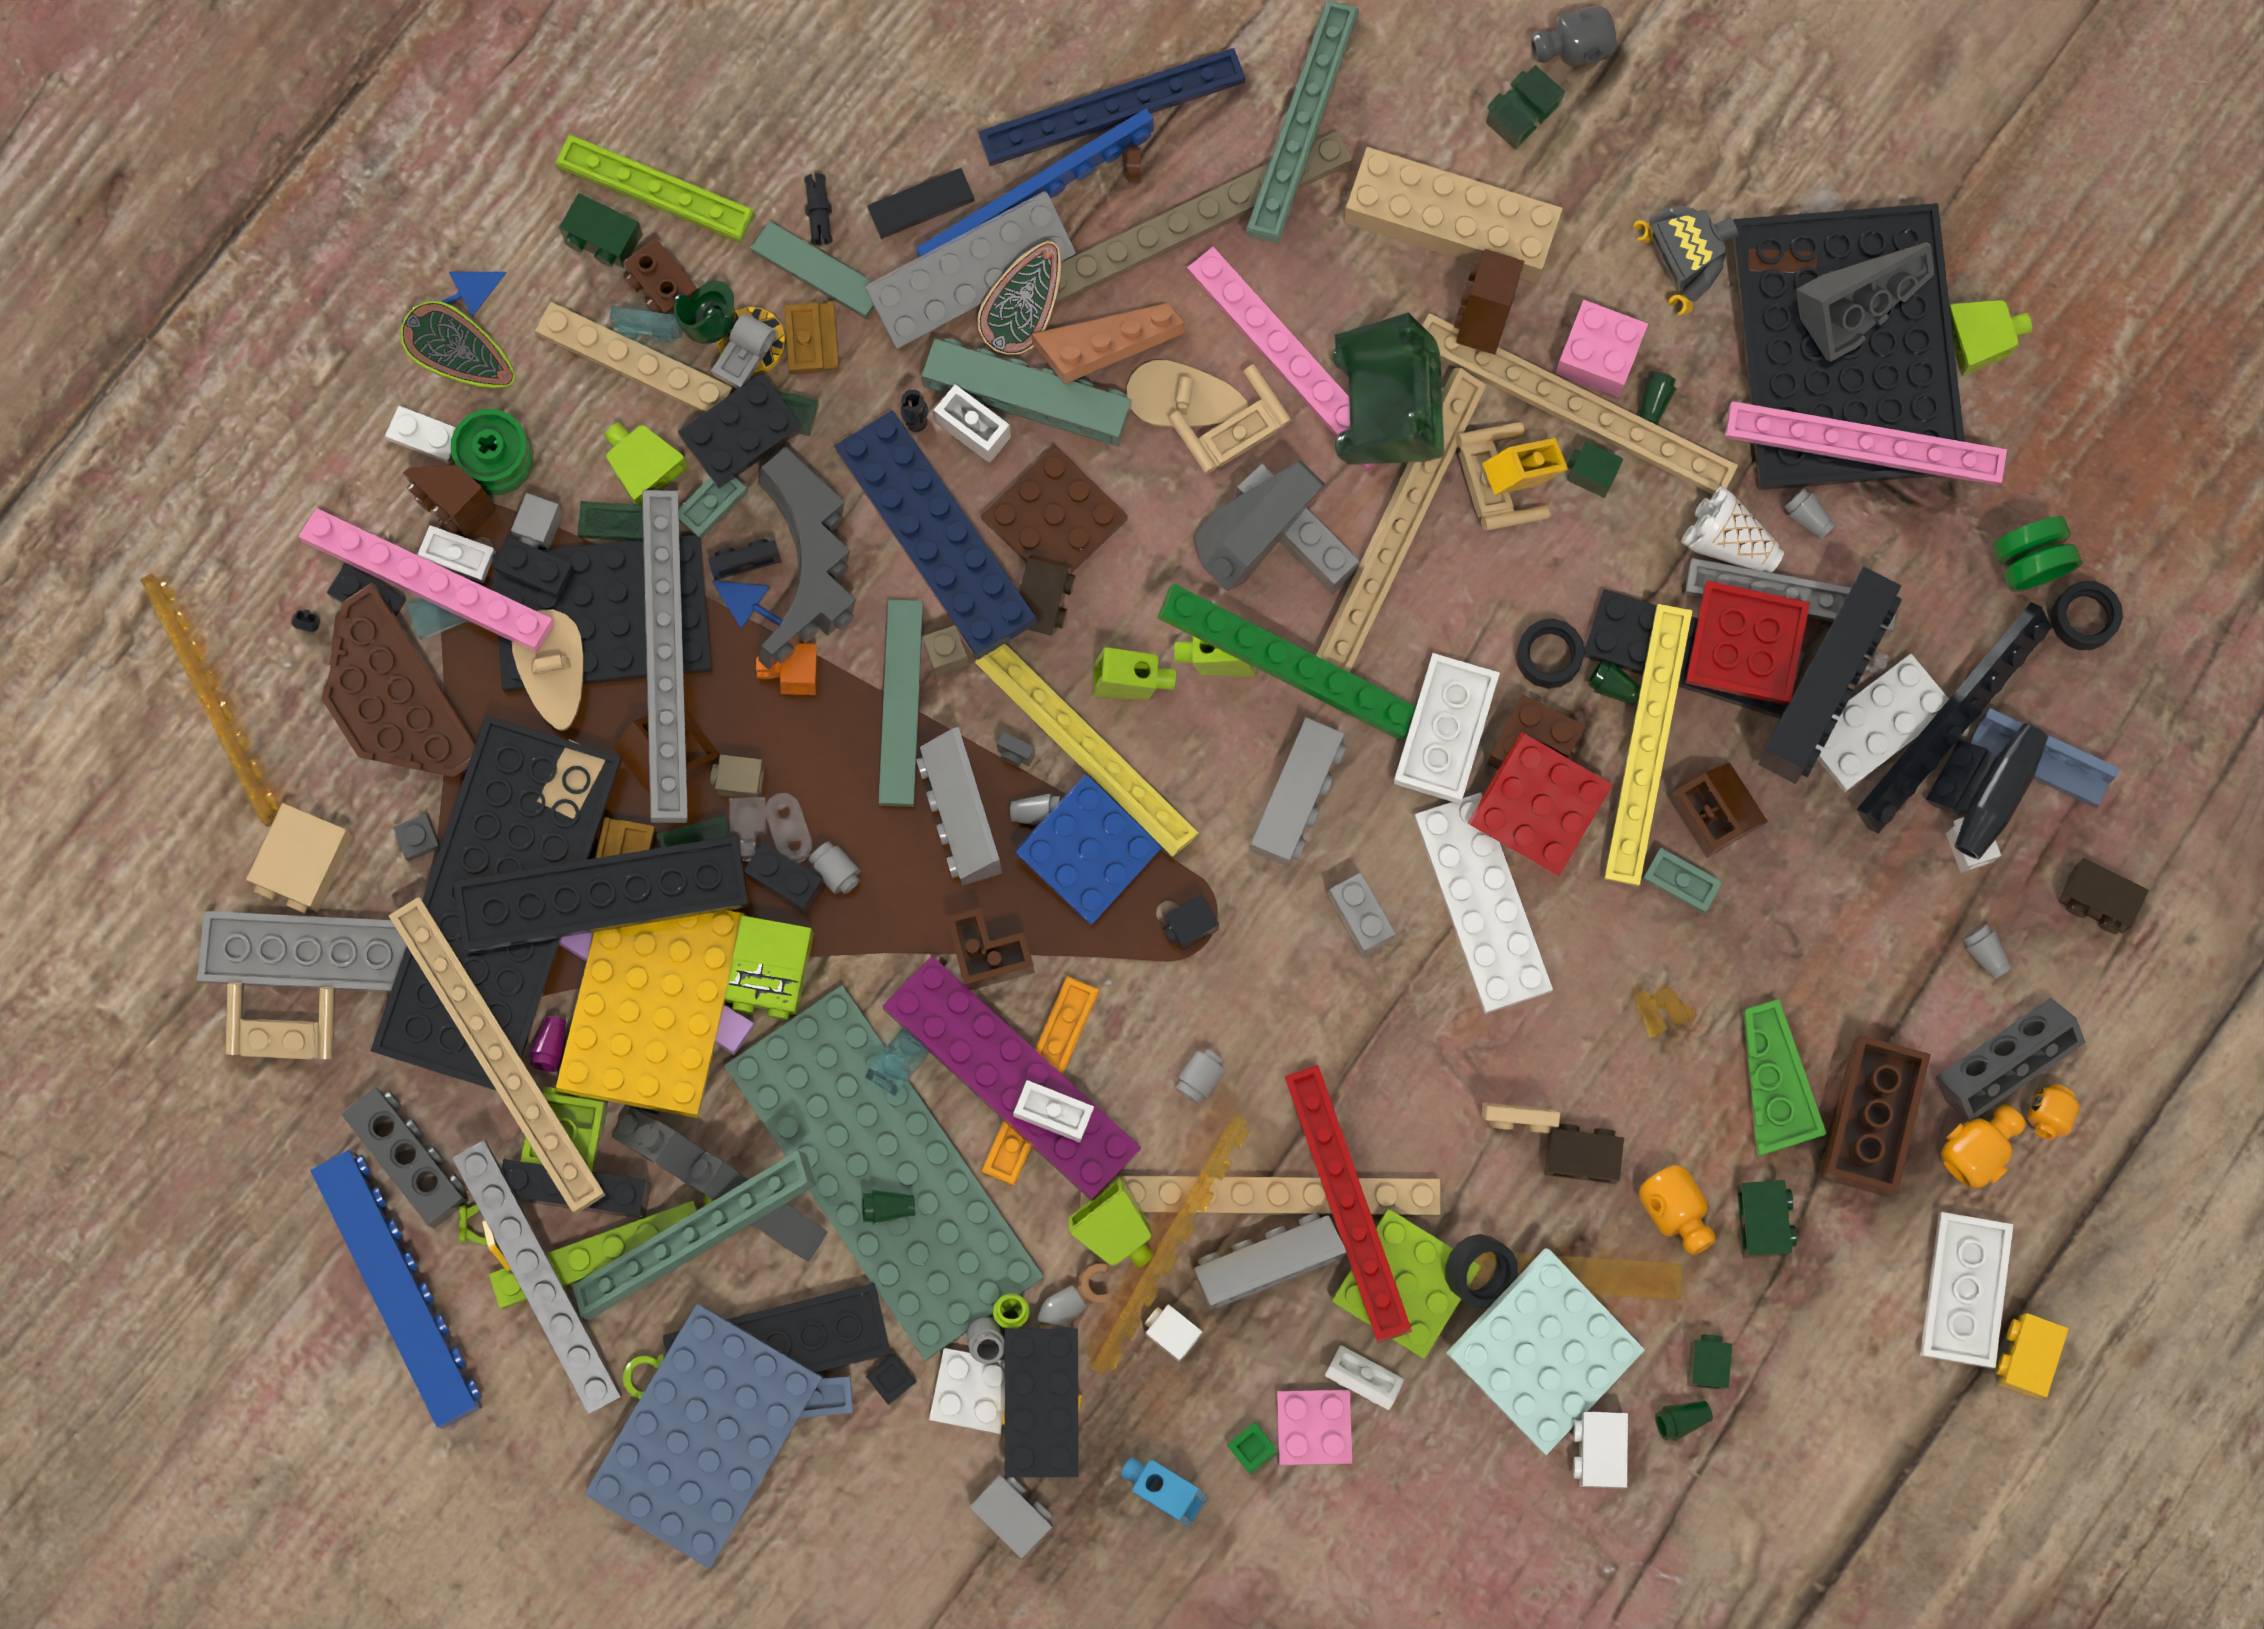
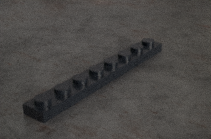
[1857,602,2052,834]

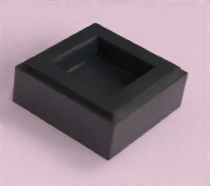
[865,1354,917,1405]

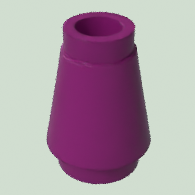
[529,1016,566,1072]

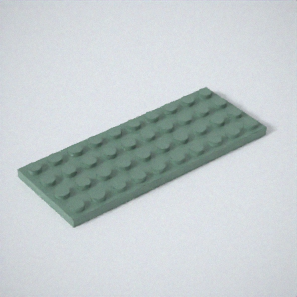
[724,985,1044,1361]

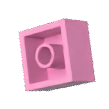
[1555,300,1648,398]

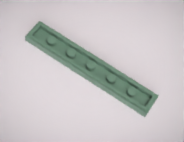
[879,600,923,807]

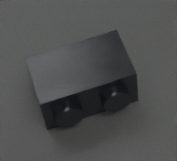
[744,842,826,916]

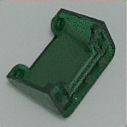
[1332,312,1444,465]

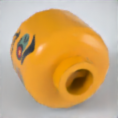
[2027,1084,2080,1140]

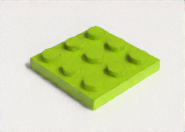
[1331,1208,1481,1359]

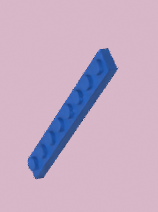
[916,108,1154,258]

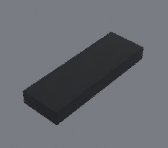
[867,168,975,239]

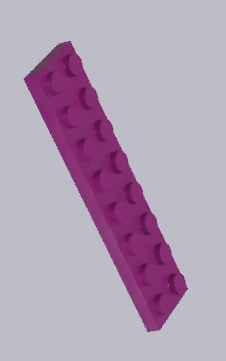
[883,956,1141,1200]

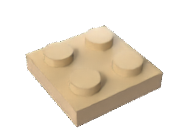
[1481,1102,1560,1133]

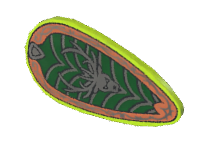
[400,301,515,388]

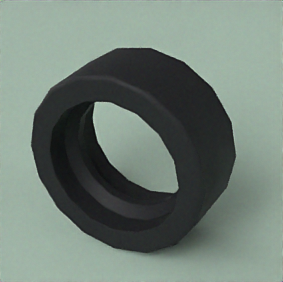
[2051,581,2123,650]
[1516,619,1585,689]
[1445,1234,1518,1308]

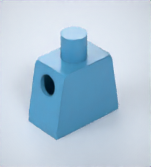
[1120,1457,1208,1528]

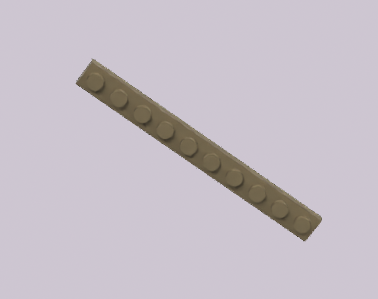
[1054,131,1352,307]

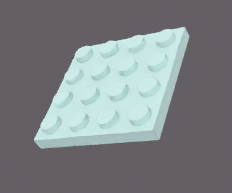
[1446,1248,1645,1455]

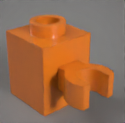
[756,640,817,695]

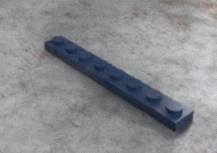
[978,48,1245,166]

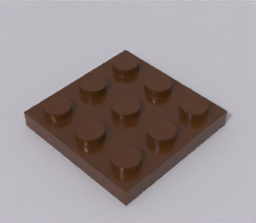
[981,446,1128,574]

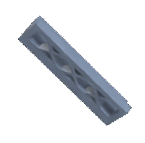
[1969,708,2120,808]

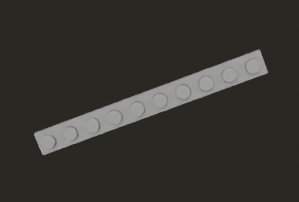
[642,490,687,823]

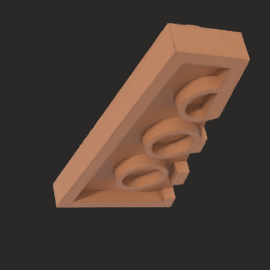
[1031,303,1185,384]

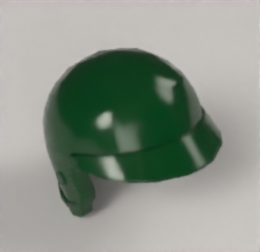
[673,281,736,344]

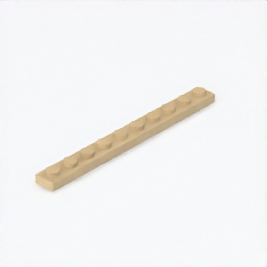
[1413,313,1738,495]
[1316,368,1486,672]
[389,897,606,1215]
[1080,1176,1440,1216]

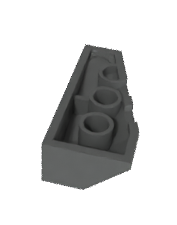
[1796,242,1934,362]
[1193,460,1325,591]

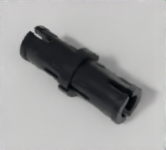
[804,173,833,246]
[901,390,928,432]

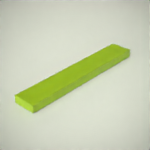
[555,134,755,243]

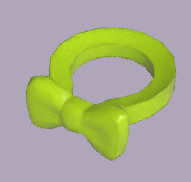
[458,1204,488,1246]
[623,1354,666,1399]

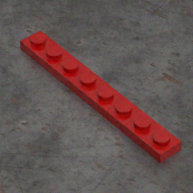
[1285,1065,1412,1344]

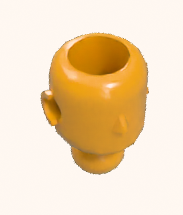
[1941,1104,2026,1189]
[1638,1165,1716,1256]

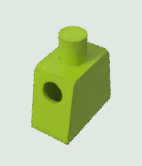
[1950,300,2032,376]
[604,422,688,509]
[1174,636,1256,677]
[1092,647,1176,700]
[1067,1176,1153,1268]

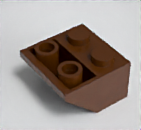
[403,465,495,538]
[1670,763,1768,858]

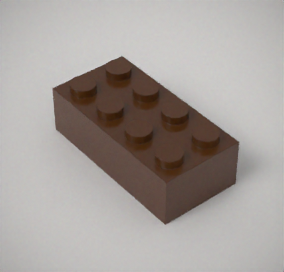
[1820,1035,1931,1197]

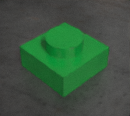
[1227,1422,1279,1475]

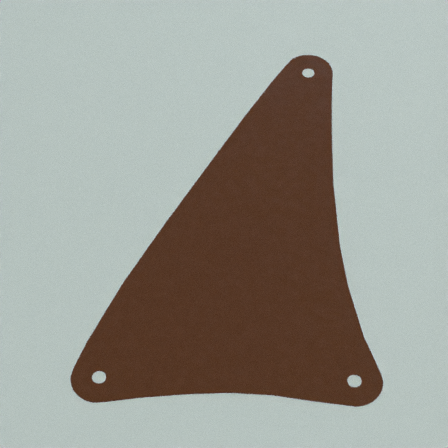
[428,504,1218,997]

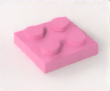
[1277,1390,1352,1465]

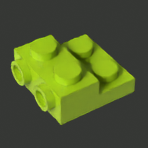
[521,1087,608,1172]

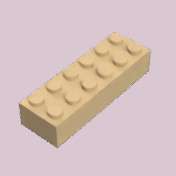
[1344,147,1563,284]

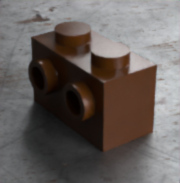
[623,238,698,324]

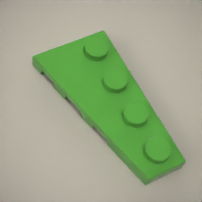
[1743,999,1827,1157]

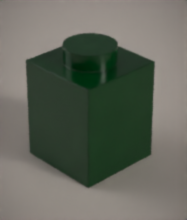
[1567,441,1623,498]
[1687,1334,1732,1390]

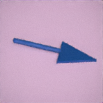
[402,272,507,323]
[712,581,811,642]

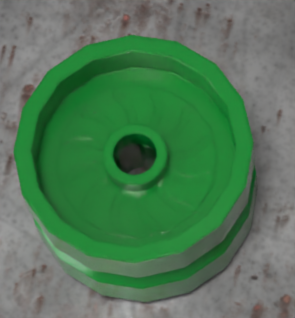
[451,409,534,495]
[1992,516,2083,592]

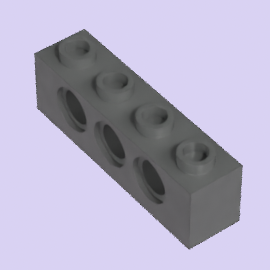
[1936,998,2085,1121]
[341,1087,469,1229]

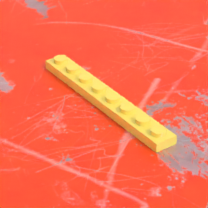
[1604,604,1693,886]
[975,644,1198,857]

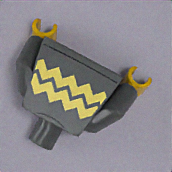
[1633,206,1738,315]

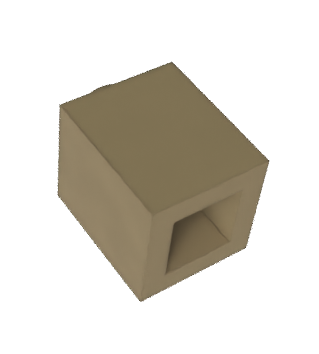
[922,625,969,678]
[711,754,765,801]

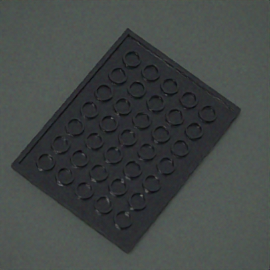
[1733,203,1965,490]

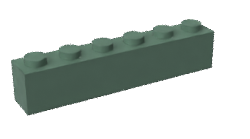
[922,338,1131,447]

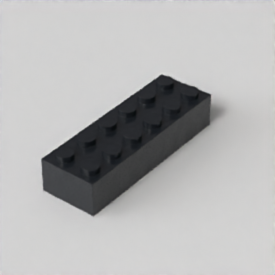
[1758,566,1903,784]

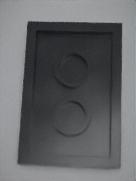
[678,373,803,489]

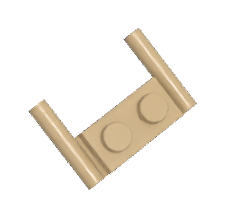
[1168,364,1292,474]
[1456,422,1550,531]
[226,982,334,1059]

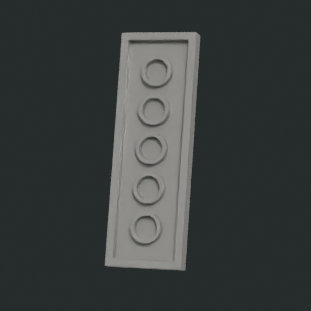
[864,191,1076,349]
[197,911,407,993]

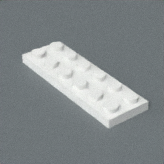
[1414,792,1553,1014]

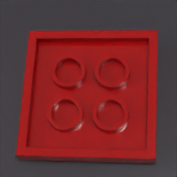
[1685,580,1810,706]
[1467,731,1613,876]

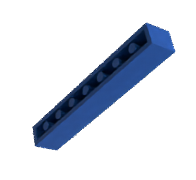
[310,1150,483,1429]

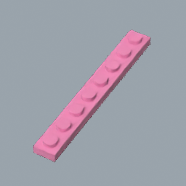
[1187,247,1393,470]
[1725,401,2007,486]
[299,508,555,653]

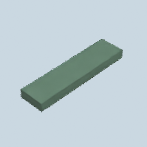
[751,221,874,320]

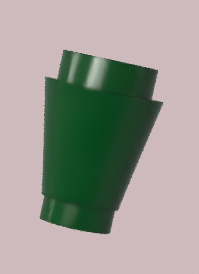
[1639,371,1677,425]
[1588,661,1641,706]
[862,1190,915,1226]
[1655,1400,1713,1441]

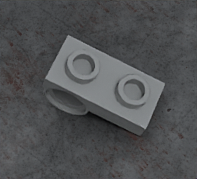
[711,313,778,389]

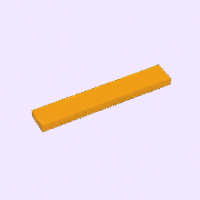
[982,976,1100,1187]

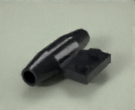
[1925,723,2048,860]

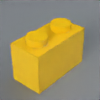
[1482,438,1568,495]
[1996,1313,2069,1399]

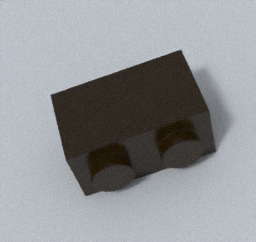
[1019,555,1076,636]
[2058,858,2149,934]
[1544,1124,1624,1184]

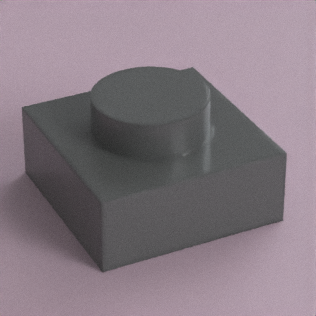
[997,732,1035,766]
[393,814,440,861]

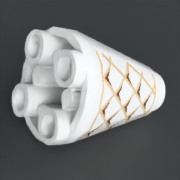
[1681,487,1784,573]

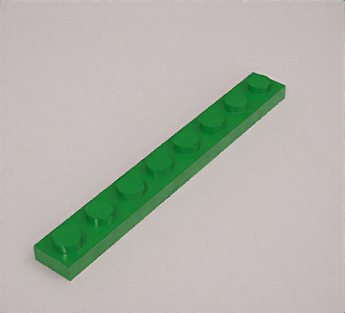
[1157,584,1416,740]

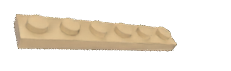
[535,302,734,414]

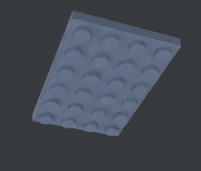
[585,1303,823,1569]

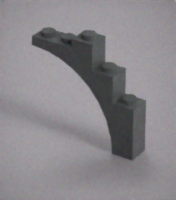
[758,447,856,670]
[611,1107,828,1262]

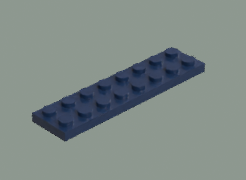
[834,410,1038,660]

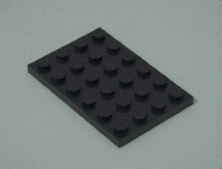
[493,535,712,692]

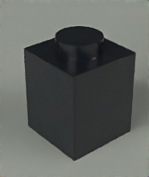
[1162,894,1219,951]

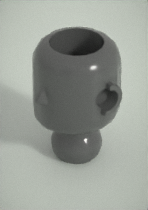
[1531,5,1617,66]

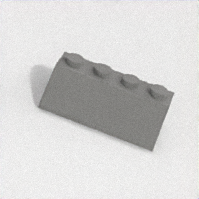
[916,727,1002,886]
[1193,1212,1346,1311]

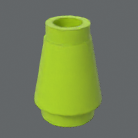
[993,1294,1029,1331]

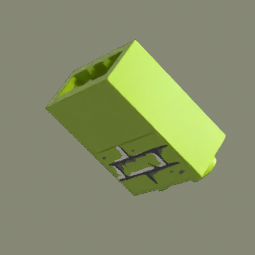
[724,915,814,1020]

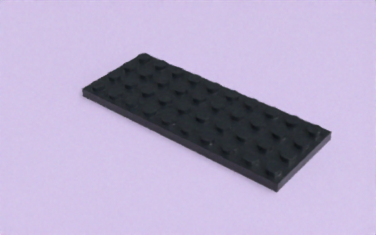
[371,715,622,1091]

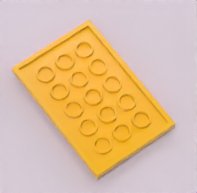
[556,910,744,1118]

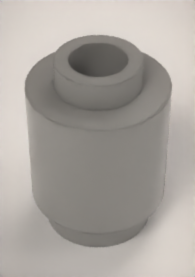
[808,841,860,894]
[1175,1049,1226,1105]
[966,1317,1005,1364]

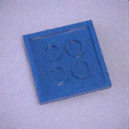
[1013,775,1162,925]

